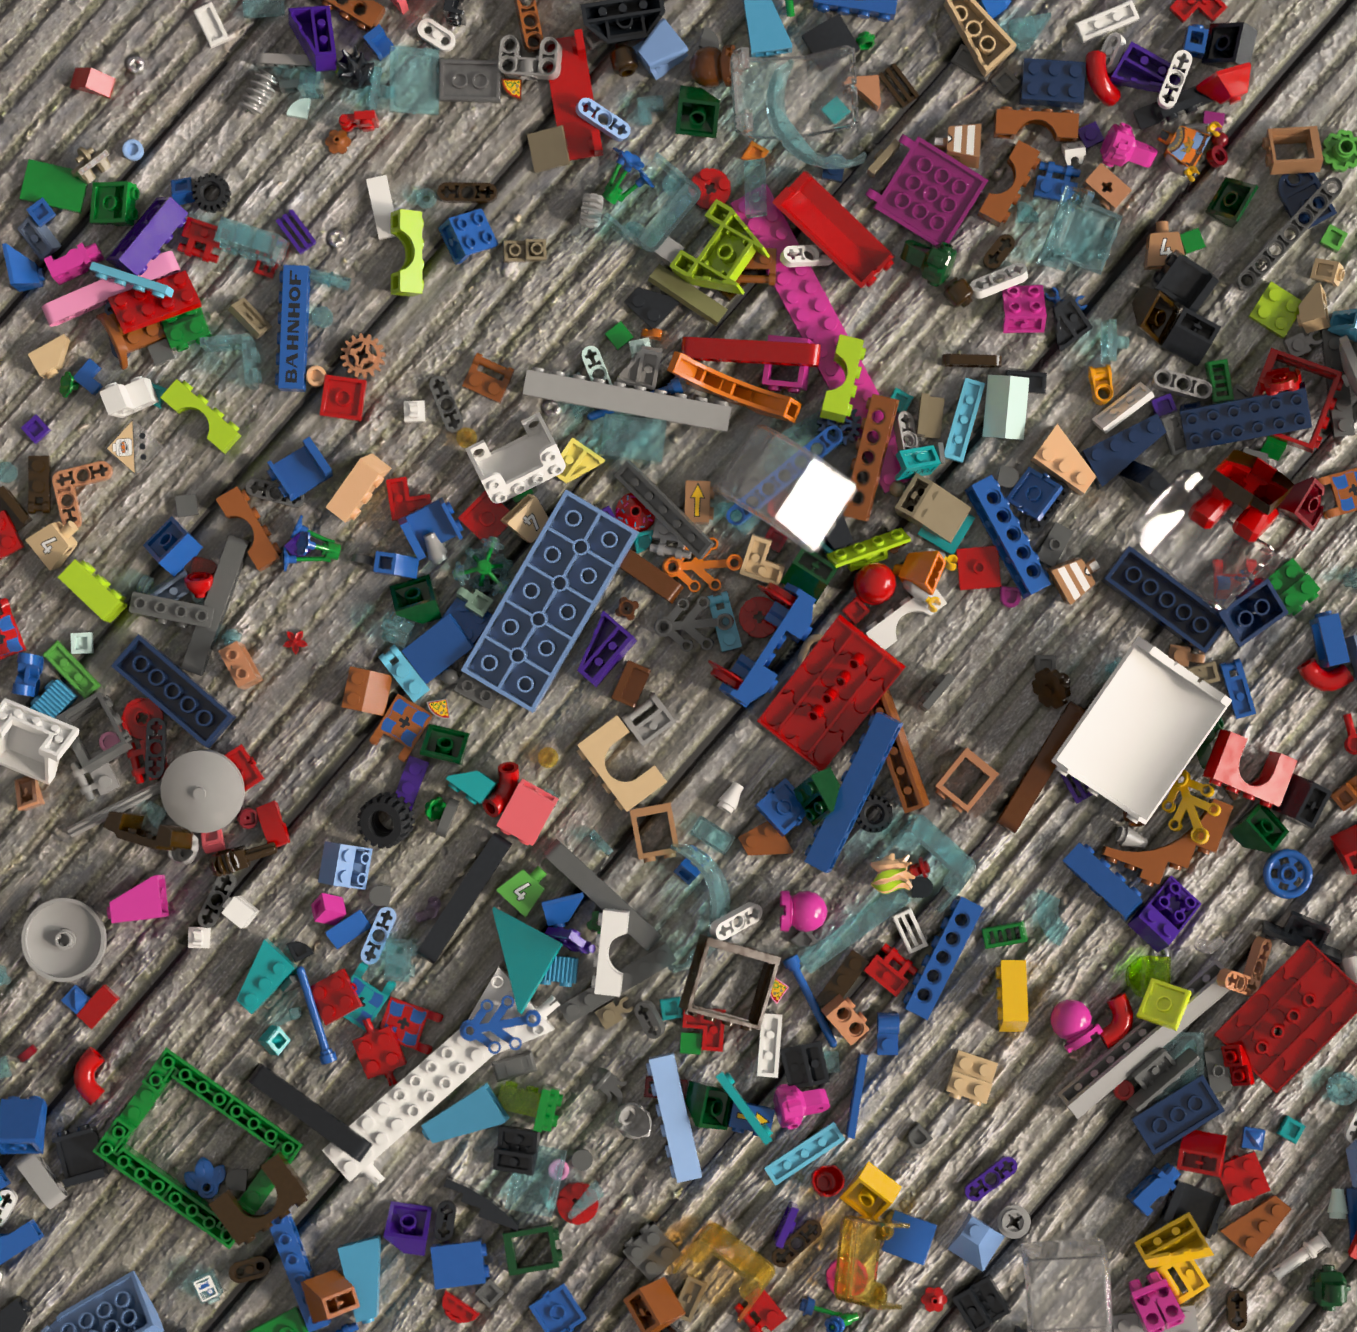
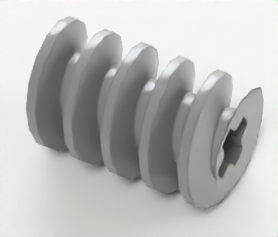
[238,68,279,115]

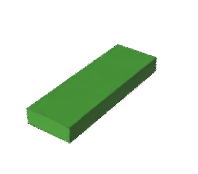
[42,640,101,699]

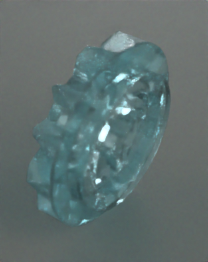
[1325,1071,1357,1105]

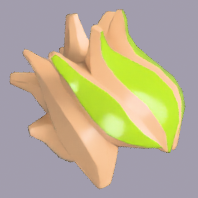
[871,853,915,894]

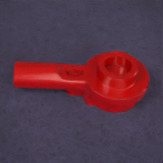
[1343,713,1357,755]

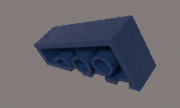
[1080,414,1166,490]

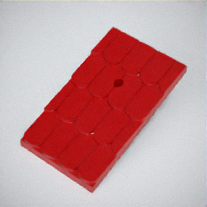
[757,615,906,771]
[1214,940,1357,1094]

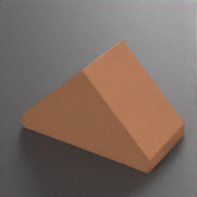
[846,75,881,111]
[14,776,45,811]

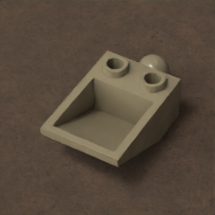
[889,473,972,544]

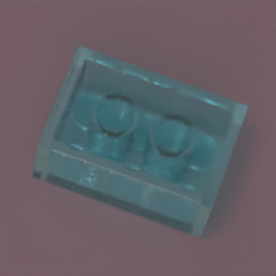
[214,217,290,268]
[600,413,667,465]

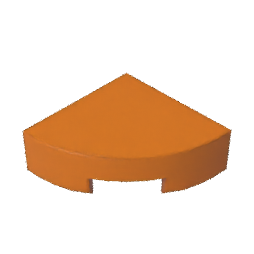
[741,141,769,162]
[641,328,662,341]

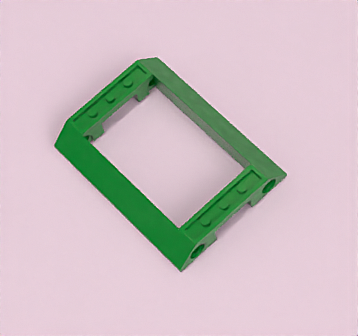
[92,1047,304,1249]

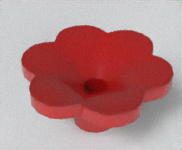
[921,1287,948,1312]

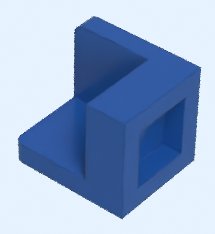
[363,24,395,61]

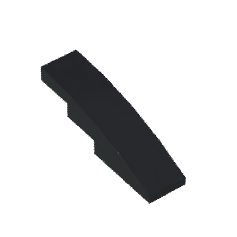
[444,1176,520,1230]

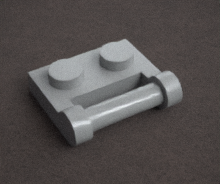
[621,692,676,747]

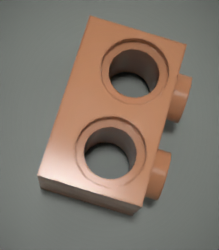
[821,994,870,1045]

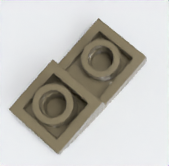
[502,239,547,263]

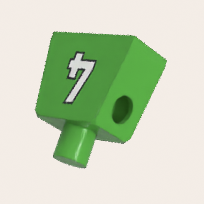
[496,866,547,917]

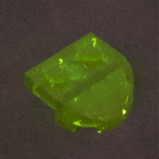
[1125,955,1171,998]

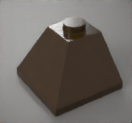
[1132,285,1180,345]

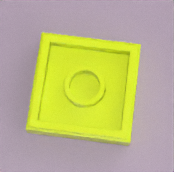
[1136,978,1192,1031]

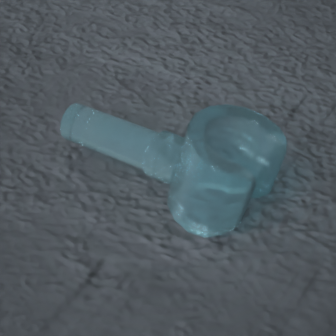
[274,1007,302,1026]

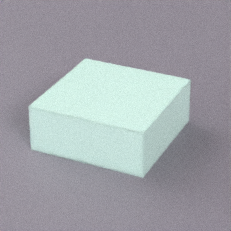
[71,632,94,654]

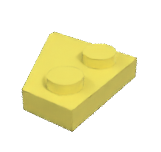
[555,437,605,484]

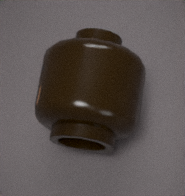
[610,44,639,77]
[944,277,974,308]

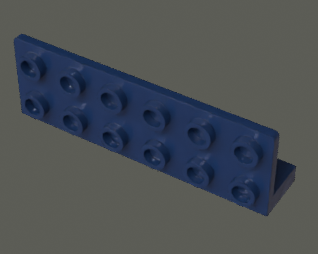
[1180,382,1312,450]

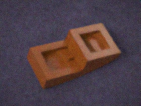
[1331,774,1357,812]

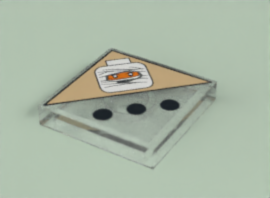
[105,418,164,477]

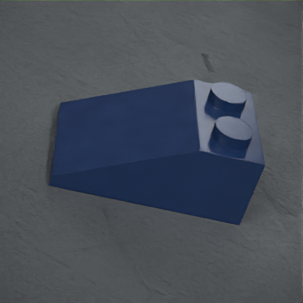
[1217,578,1289,648]

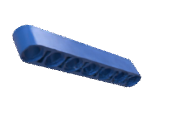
[726,426,843,526]

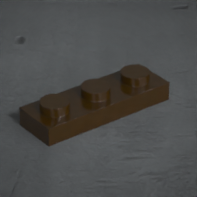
[815,949,869,1006]

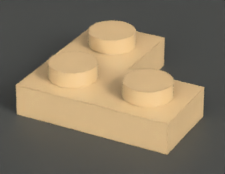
[739,534,785,586]

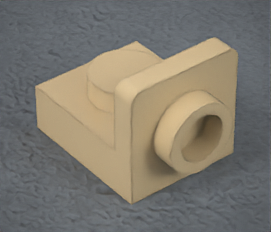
[1310,258,1345,287]

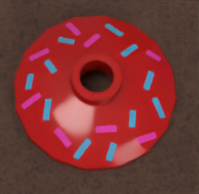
[616,493,656,532]

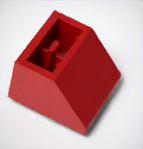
[1329,824,1357,875]
[1176,1130,1227,1178]

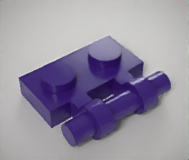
[544,926,596,954]

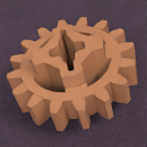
[340,333,386,379]

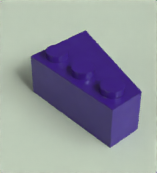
[288,5,337,72]
[1110,41,1184,95]
[577,611,637,688]

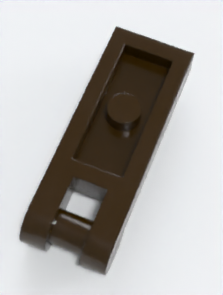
[28,456,51,514]

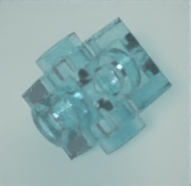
[381,612,415,648]

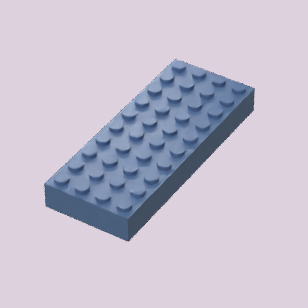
[461,490,639,713]

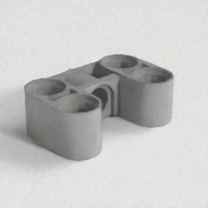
[498,35,562,80]

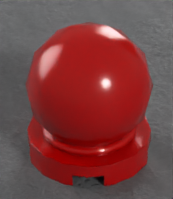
[853,562,896,605]

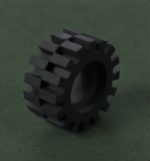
[192,173,232,213]
[856,795,893,833]

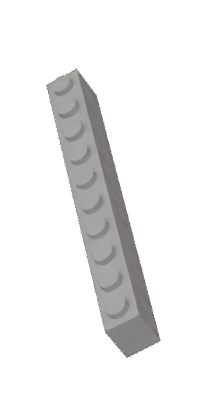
[523,367,732,432]
[1057,959,1230,1119]

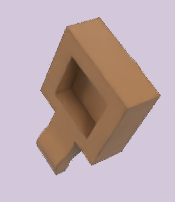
[1168,644,1205,668]

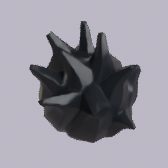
[335,46,375,90]

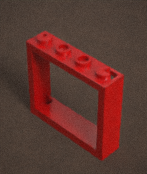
[1252,348,1344,453]

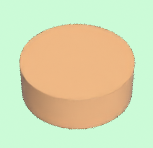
[306,365,327,387]

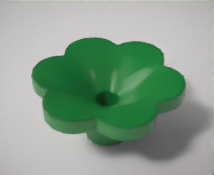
[59,372,79,398]
[425,796,446,822]

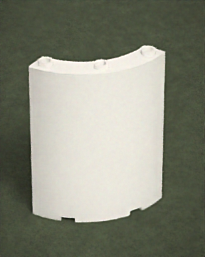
[1051,636,1232,825]

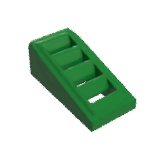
[1204,359,1234,403]
[981,920,1028,949]

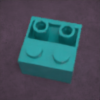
[446,771,497,804]

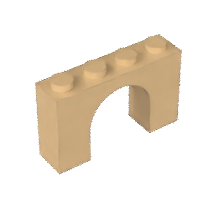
[577,715,667,812]

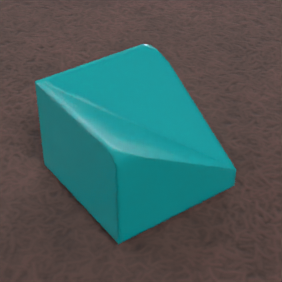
[258,1025,291,1056]

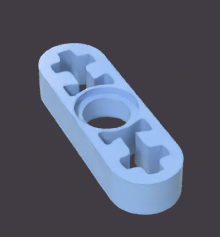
[575,98,630,141]
[361,907,397,964]

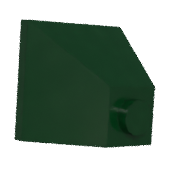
[675,85,720,138]
[389,574,442,624]
[1229,803,1289,853]
[685,1080,733,1130]

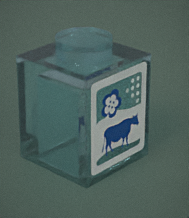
[191,1269,224,1305]

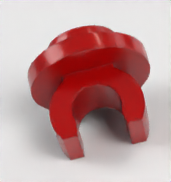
[909,857,931,878]

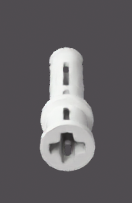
[1271,1231,1331,1280]

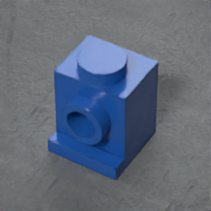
[1182,24,1209,59]

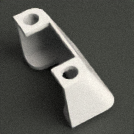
[465,412,566,504]

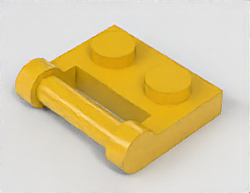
[1155,1260,1210,1305]

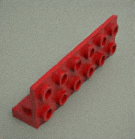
[547,29,603,161]

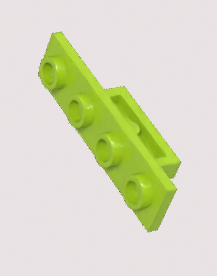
[827,528,911,571]

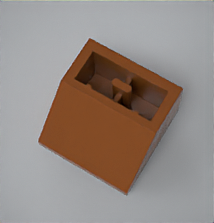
[301,1269,360,1323]
[623,1277,686,1332]

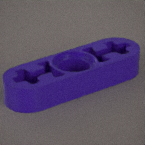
[964,1156,1017,1201]

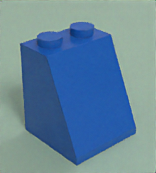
[0,1096,47,1154]

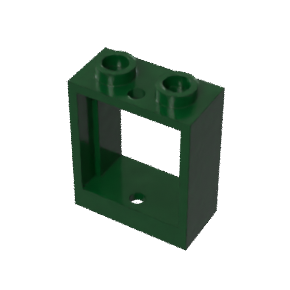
[502,1223,563,1276]

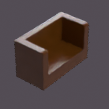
[612,660,651,709]

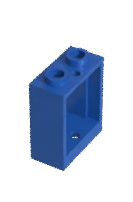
[1309,610,1350,668]

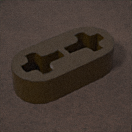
[983,234,1015,270]
[1226,1288,1247,1330]

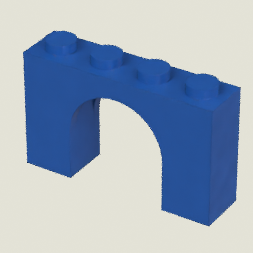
[813,0,897,22]
[0,1166,44,1265]

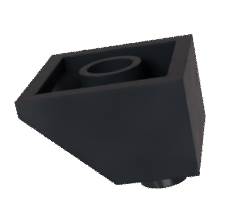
[1202,22,1258,69]

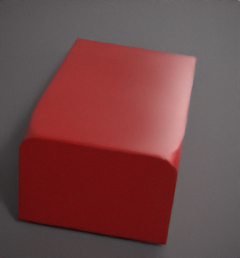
[76,984,121,1030]

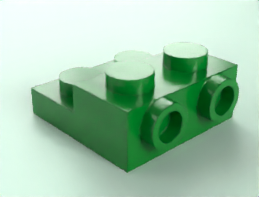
[90,181,140,226]
[162,307,212,352]
[1267,558,1321,616]
[533,1085,563,1132]

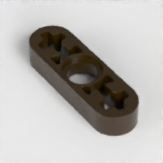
[437,182,498,203]
[942,354,1002,368]
[772,1219,822,1267]

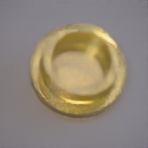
[456,427,477,448]
[538,747,559,768]

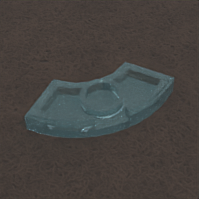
[1036,890,1069,946]

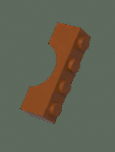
[993,106,1079,142]
[977,140,1041,227]
[216,486,282,572]

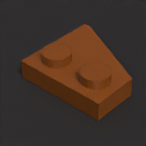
[738,821,793,856]

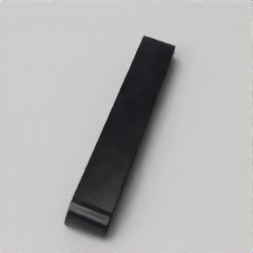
[416,832,512,965]
[248,1063,373,1162]

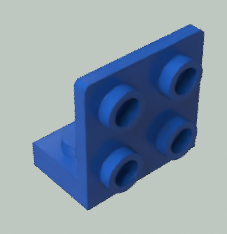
[438,209,498,265]

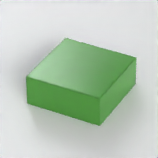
[1319,224,1348,253]

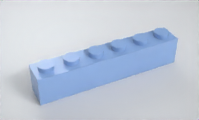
[646,1052,702,1183]

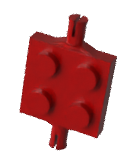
[352,1017,407,1086]

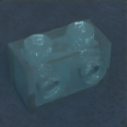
[384,938,417,982]

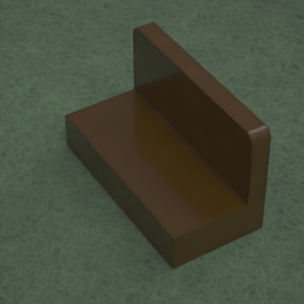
[0,486,33,532]

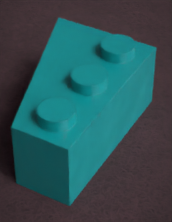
[236,938,298,1014]

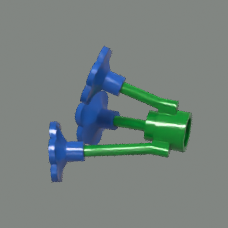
[602,147,655,205]
[283,515,341,572]

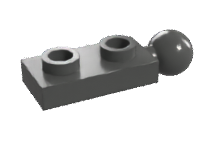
[441,668,499,710]

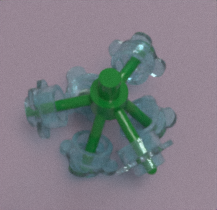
[453,536,513,596]

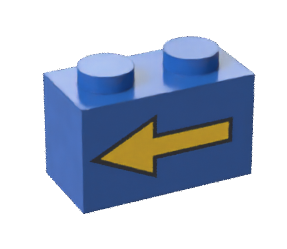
[728,1102,775,1137]

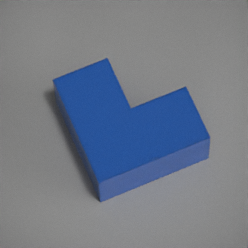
[74,358,103,396]

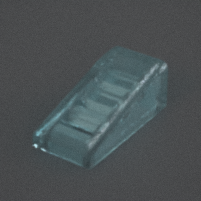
[568,1179,605,1220]

